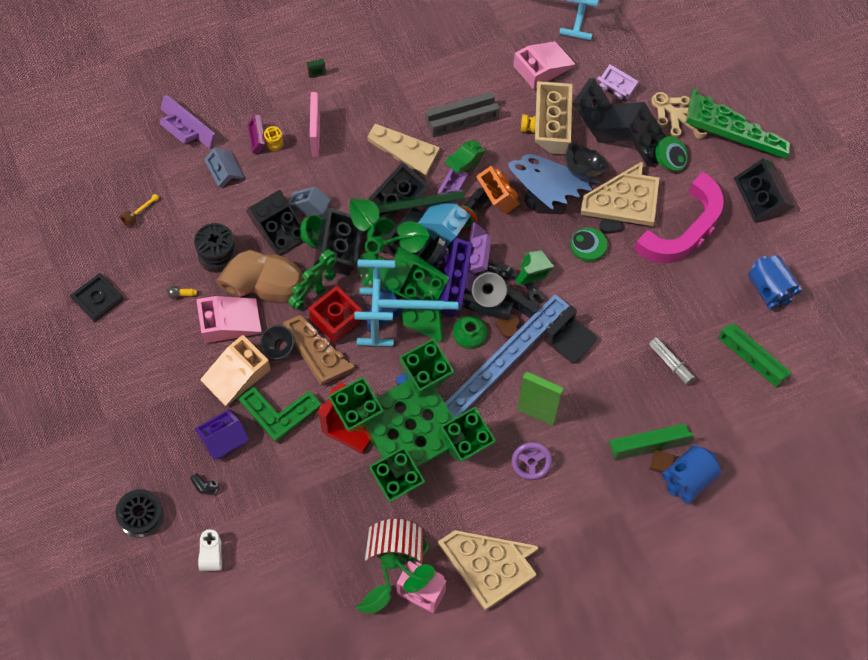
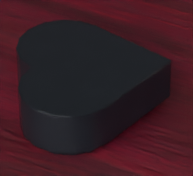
[599,218,622,234]

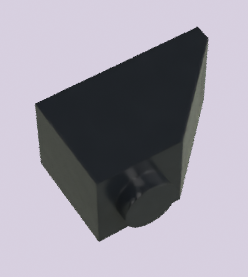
[524,190,567,215]

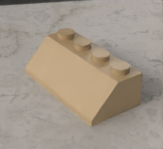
[535,81,572,154]

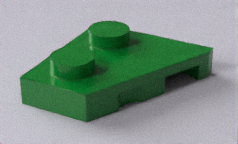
[402,309,444,341]

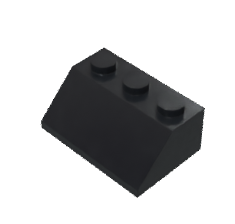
[734,158,795,223]

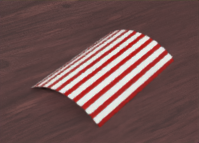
[365,519,423,563]

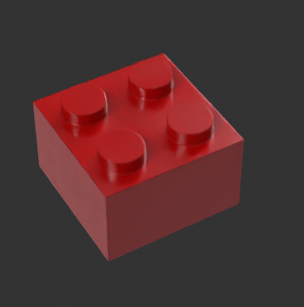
[308,286,363,344]

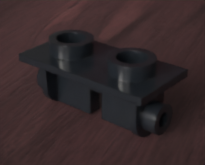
[464,187,491,217]

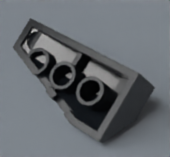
[368,161,430,218]

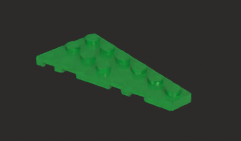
[685,88,790,158]

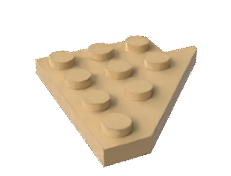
[580,162,659,226]
[438,530,539,611]

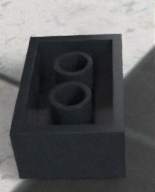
[313,208,362,276]

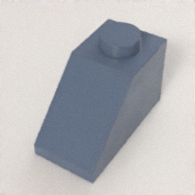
[288,186,330,216]

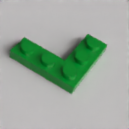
[238,387,321,443]

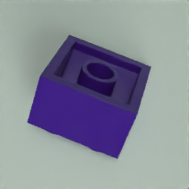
[194,409,249,460]

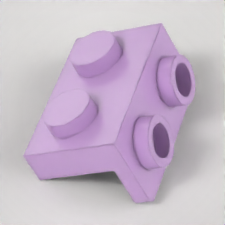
[597,64,639,101]

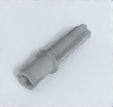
[649,337,695,385]

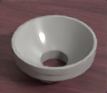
[472,272,507,307]

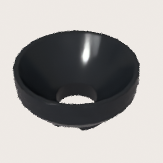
[423,235,449,267]
[260,325,295,360]

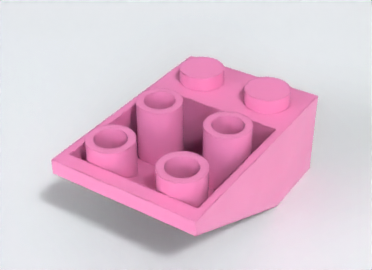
[513,41,575,89]
[197,296,262,343]

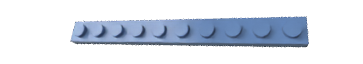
[428,294,569,420]

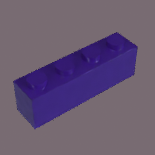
[438,238,472,318]

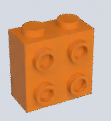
[476,166,520,214]

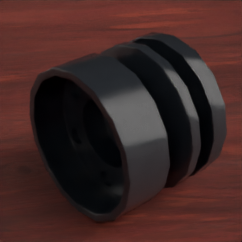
[194,223,237,273]

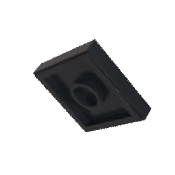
[70,273,124,323]

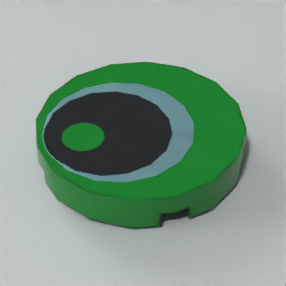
[655,136,688,172]
[570,228,607,262]

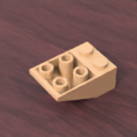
[200,335,271,407]

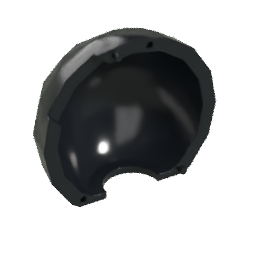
[565,142,608,180]

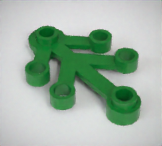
[288,250,337,310]

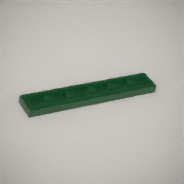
[376,189,465,213]

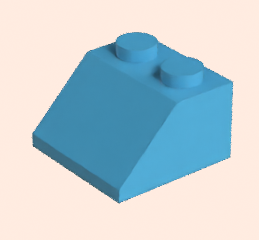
[418,203,471,246]

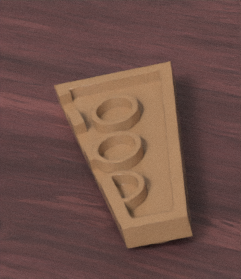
[283,315,355,385]

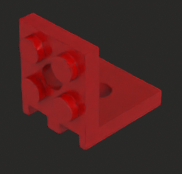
[318,382,371,454]

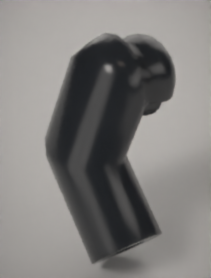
[190,473,219,495]

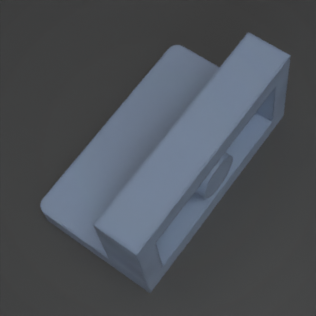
[204,148,244,187]

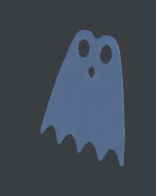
[508,154,602,209]

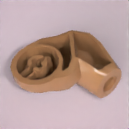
[216,250,305,303]

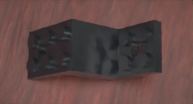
[572,78,666,166]

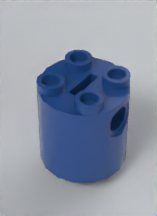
[748,255,803,310]
[661,445,721,504]

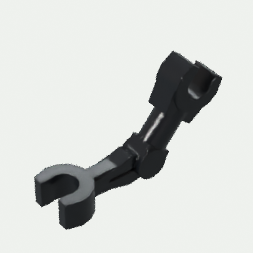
[500,264,544,303]

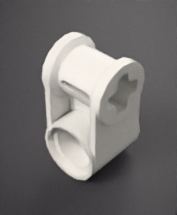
[198,529,222,571]

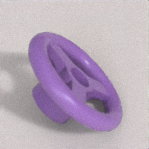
[512,442,552,480]

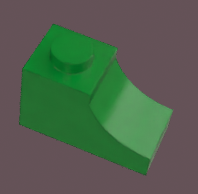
[445,140,486,173]
[515,250,554,286]

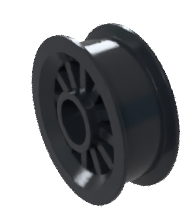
[115,489,164,538]

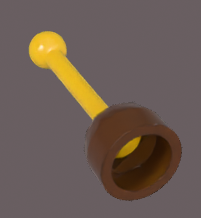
[120,194,159,227]

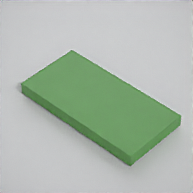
[517,372,564,426]

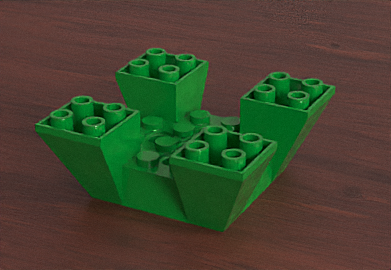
[328,338,496,503]

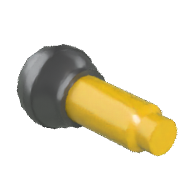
[167,286,197,299]

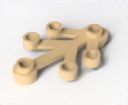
[651,92,708,139]

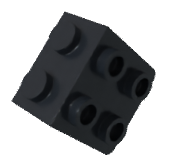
[545,306,597,363]

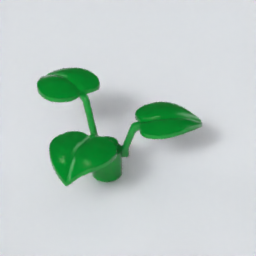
[349,198,430,286]
[355,538,436,614]

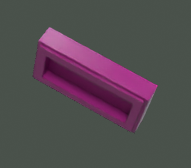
[247,114,266,155]

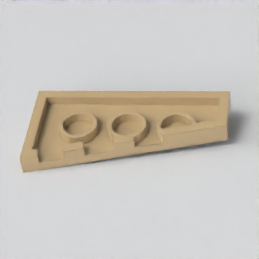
[367,124,440,179]

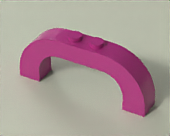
[634,172,724,263]

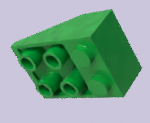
[381,247,449,301]

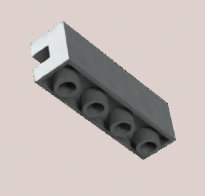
[426,92,500,137]

